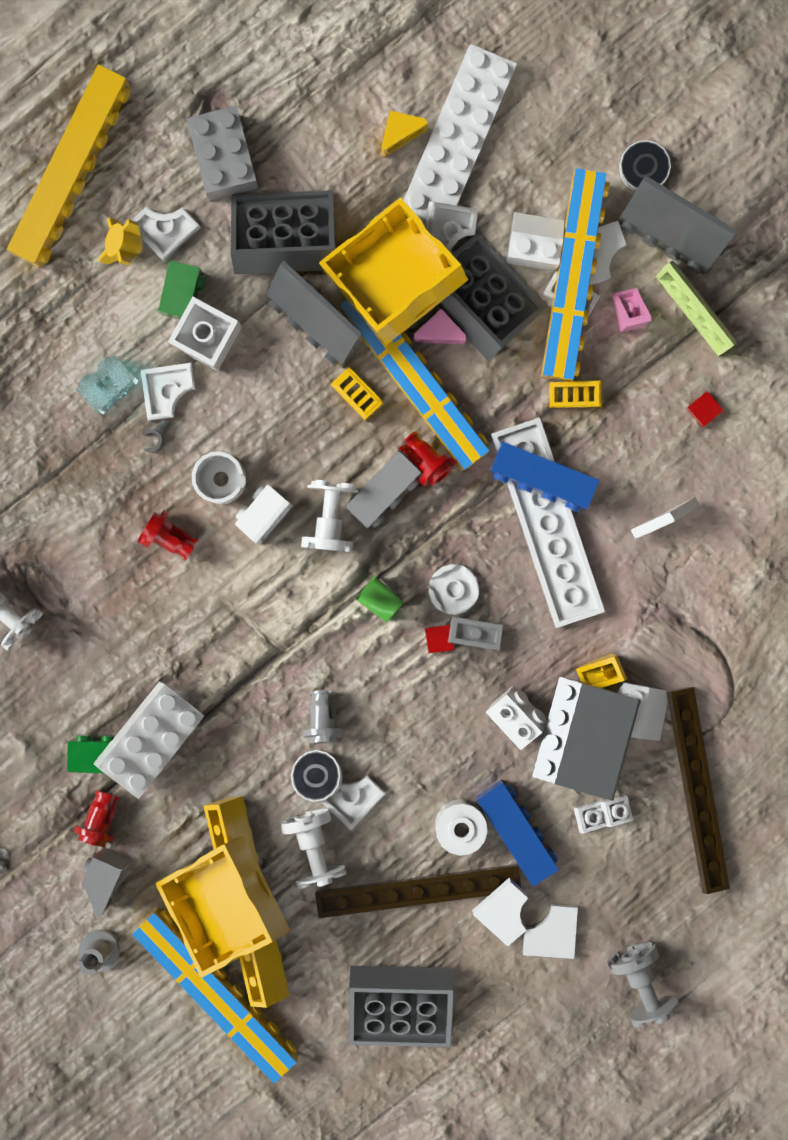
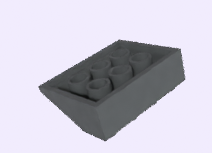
[618,175,737,274]
[231,190,336,274]
[436,233,547,362]
[267,261,364,368]
[532,677,641,801]
[349,966,454,1047]

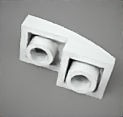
[574,795,633,834]

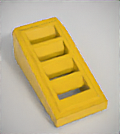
[330,367,384,422]
[549,381,603,408]

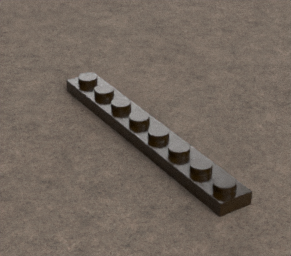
[666,687,730,894]
[315,864,521,919]

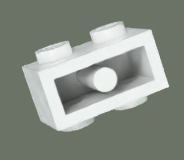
[486,685,547,750]

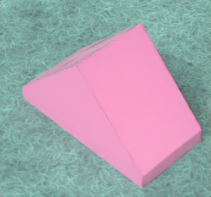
[612,288,651,333]
[414,309,466,345]

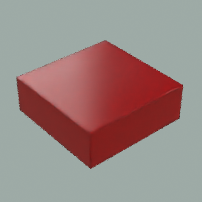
[686,391,723,427]
[425,624,454,654]

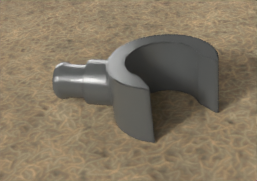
[141,419,169,453]

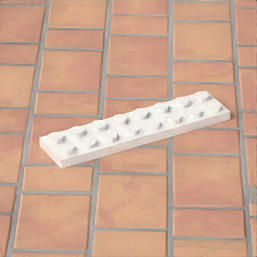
[404,44,517,228]
[491,418,605,628]

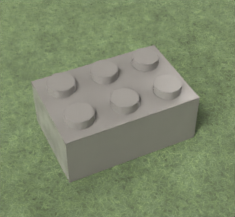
[186,105,259,201]

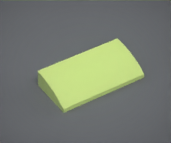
[655,261,737,356]

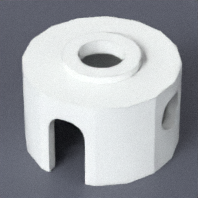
[192,452,246,504]
[435,799,487,856]

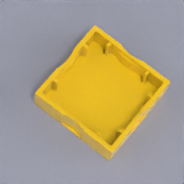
[319,197,468,346]
[155,836,291,978]

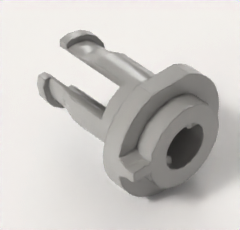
[303,690,344,744]
[78,929,120,975]

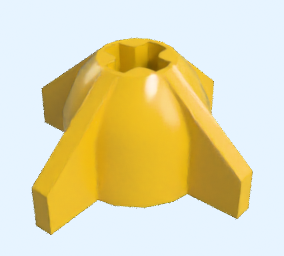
[98,217,143,266]

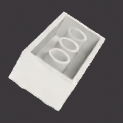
[93,682,204,799]

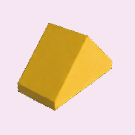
[382,110,428,157]
[576,653,627,688]

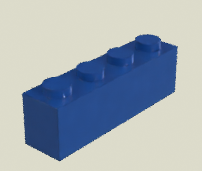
[489,441,599,513]
[476,780,559,887]

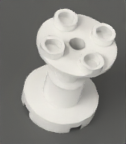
[301,480,359,552]
[0,575,43,651]
[280,808,347,889]

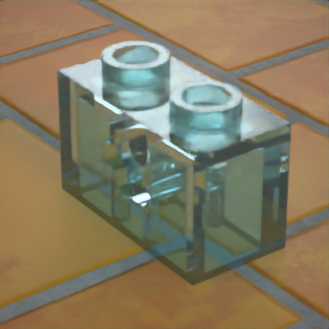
[76,355,139,415]

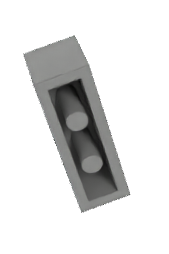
[345,451,421,529]

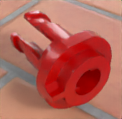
[399,431,458,486]
[137,509,198,561]
[74,790,120,848]

